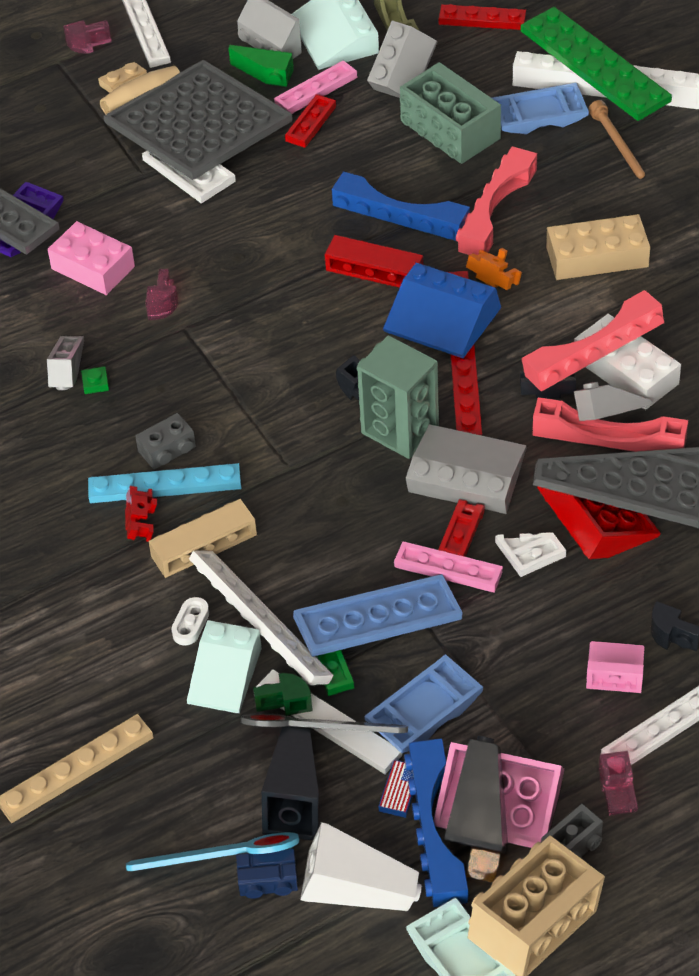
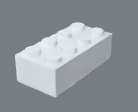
[574,313,681,410]

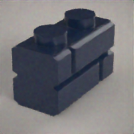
[236,849,298,899]

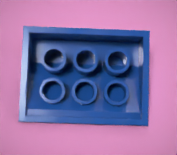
[383,263,501,358]

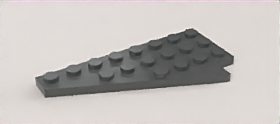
[533,447,699,528]

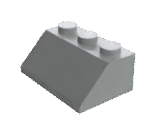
[237,0,302,59]
[367,21,437,98]

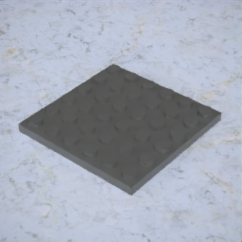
[104,60,292,180]

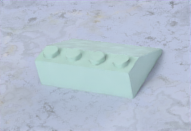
[291,0,379,70]

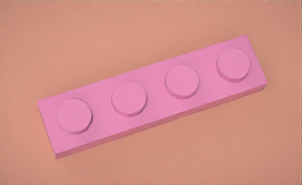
[274,60,357,114]
[394,542,503,593]

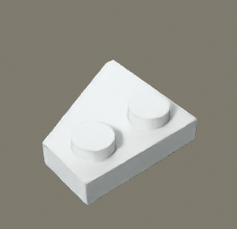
[495,532,566,577]

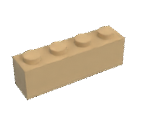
[149,499,257,578]

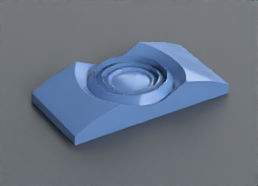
[492,83,589,134]
[365,654,483,753]

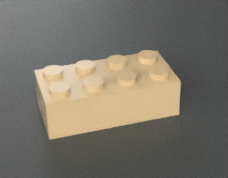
[546,214,650,280]

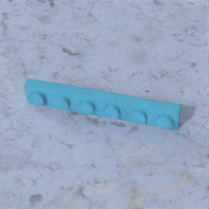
[88,463,241,503]

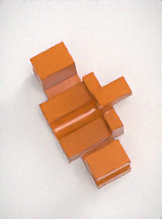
[466,248,522,290]

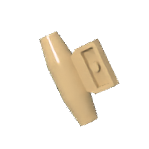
[98,62,180,114]

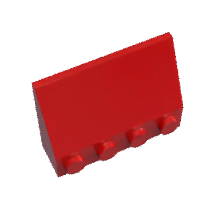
[537,487,661,559]

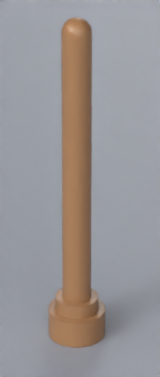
[588,100,645,179]

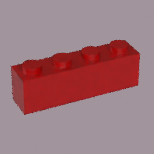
[325,235,423,288]

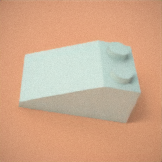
[187,620,262,713]

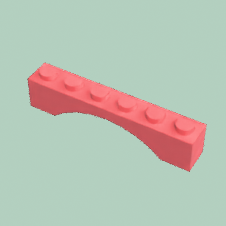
[456,147,537,255]
[522,290,664,391]
[533,397,688,452]

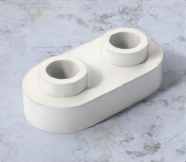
[172,597,209,645]

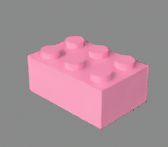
[48,221,135,295]

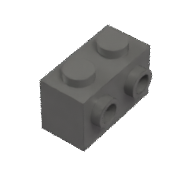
[135,413,196,470]
[541,804,603,859]

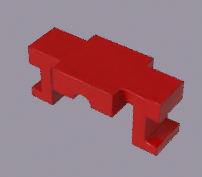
[125,486,157,542]

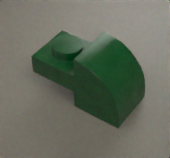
[253,673,313,716]

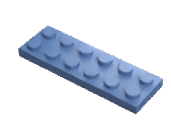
[293,574,463,657]

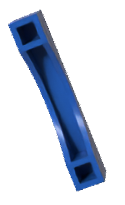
[332,172,470,241]
[404,739,468,907]

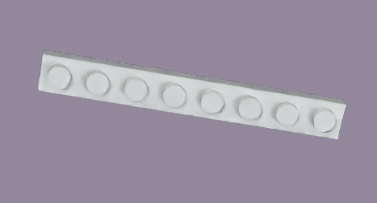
[189,551,333,685]

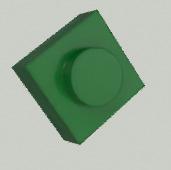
[81,367,109,394]

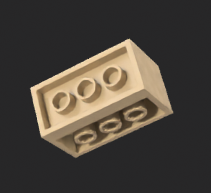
[467,836,605,976]

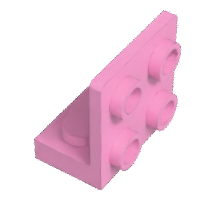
[586,641,644,693]

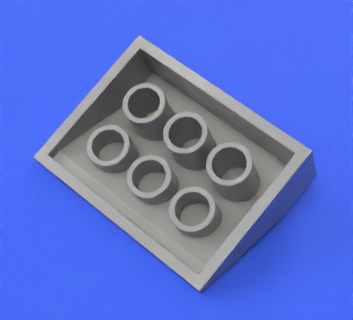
[406,424,527,514]

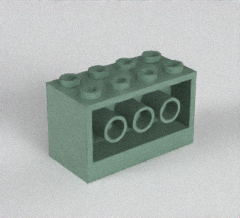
[400,62,501,164]
[357,335,439,459]

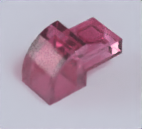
[63,20,111,53]
[146,269,178,320]
[599,751,638,815]

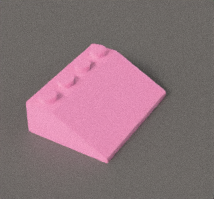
[434,742,564,848]

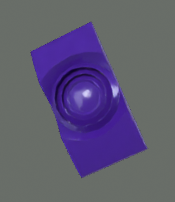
[0,182,64,257]

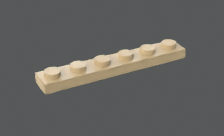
[0,714,153,823]

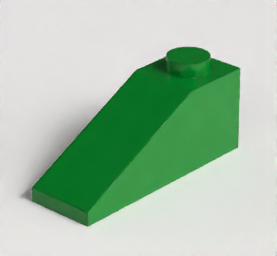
[229,45,294,87]

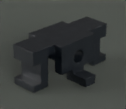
[520,371,576,399]

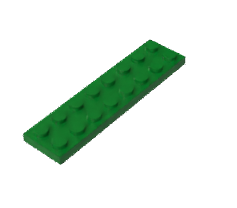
[521,7,672,121]

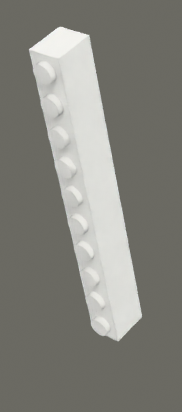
[513,51,699,109]

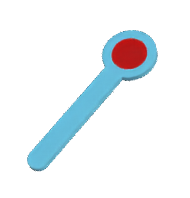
[126,832,299,871]

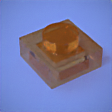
[466,847,500,882]

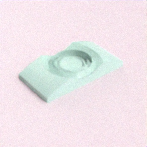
[407,898,515,976]

